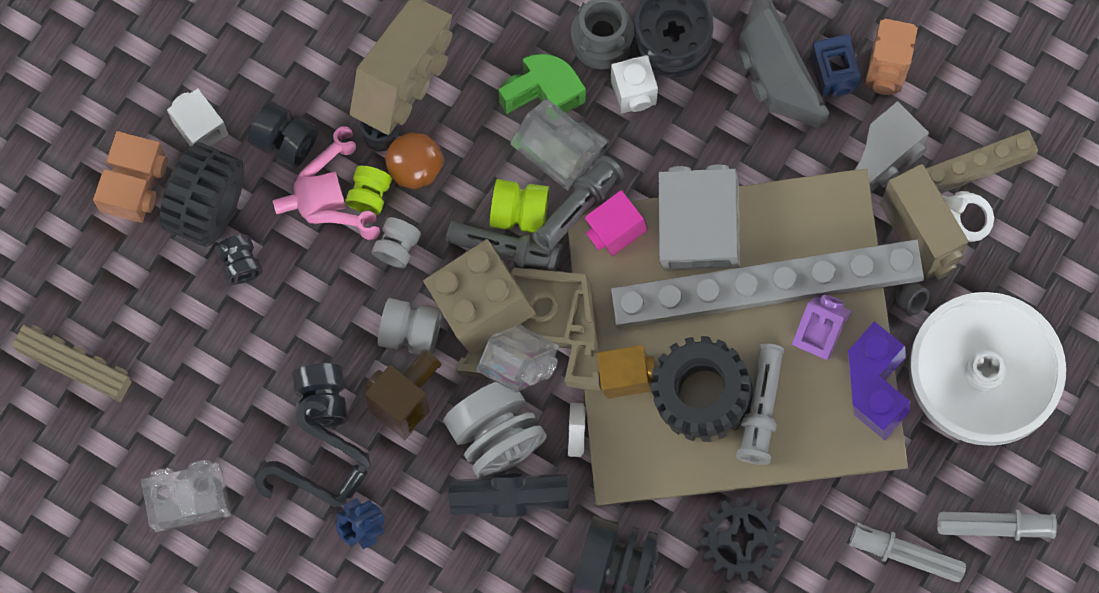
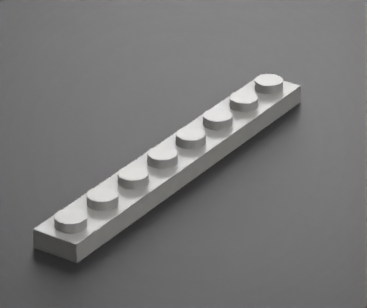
[611,240,924,329]

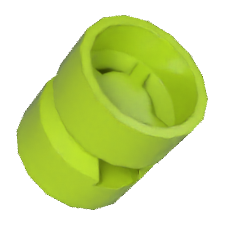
[490,179,550,233]

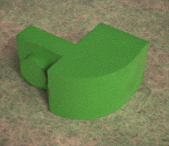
[498,54,586,120]

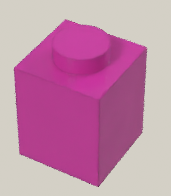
[584,190,648,256]

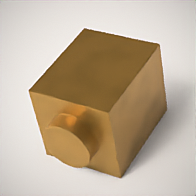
[597,345,656,399]

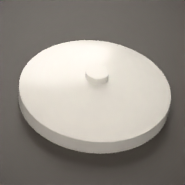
[909,292,1066,446]

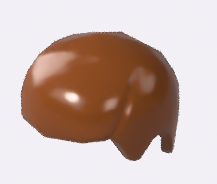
[385,132,444,190]

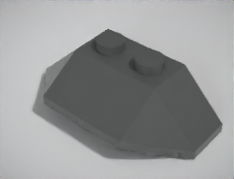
[735,0,829,129]

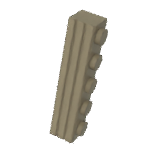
[926,130,1038,194]
[12,325,132,402]

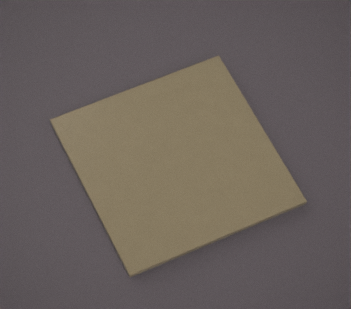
[568,168,908,507]

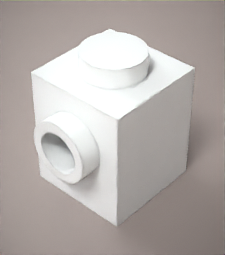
[611,55,658,114]

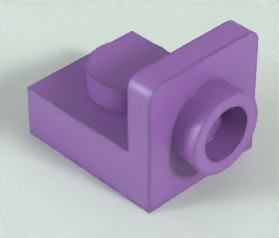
[791,295,852,360]

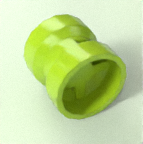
[345,165,392,215]

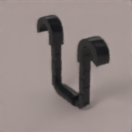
[255,395,371,507]

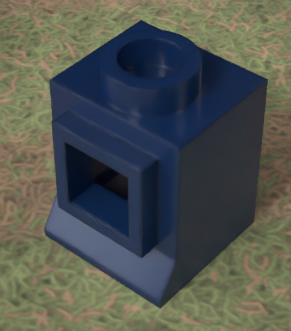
[810,34,861,97]

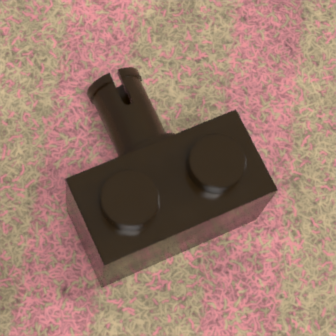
[365,349,442,440]

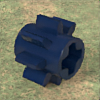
[336,498,385,549]

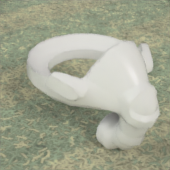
[942,191,994,242]

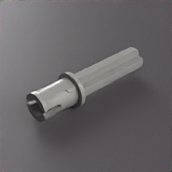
[937,510,1057,541]
[849,522,966,582]

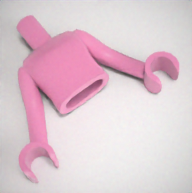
[273,126,380,240]

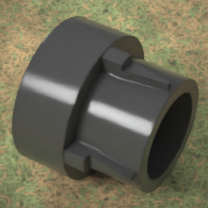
[571,0,634,69]

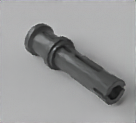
[533,156,624,251]
[446,220,563,272]

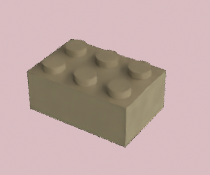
[350,0,453,135]

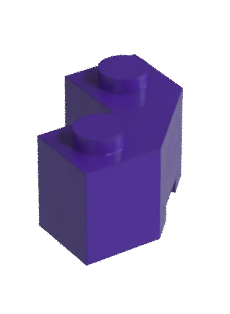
[848,321,910,440]

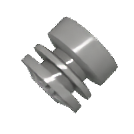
[443,379,547,479]

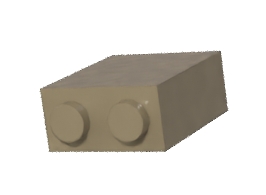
[880,164,969,281]

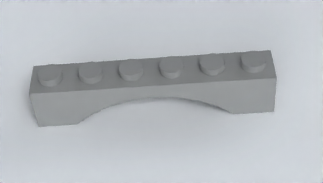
[855,101,929,197]

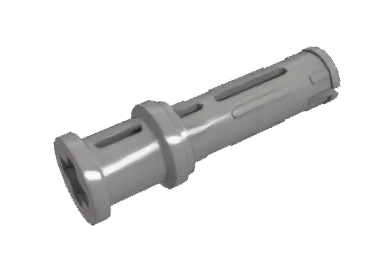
[736,343,784,465]

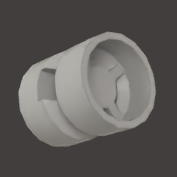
[378,298,442,355]

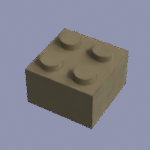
[423,239,536,355]

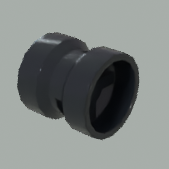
[215,234,263,285]

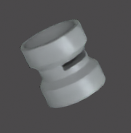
[371,217,421,269]

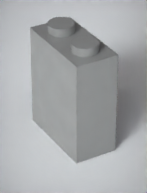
[659,165,740,271]

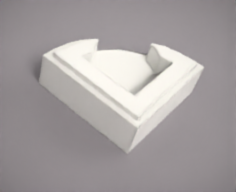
[568,403,586,457]

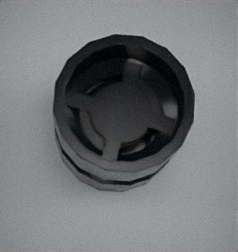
[248,101,318,168]
[293,363,348,428]

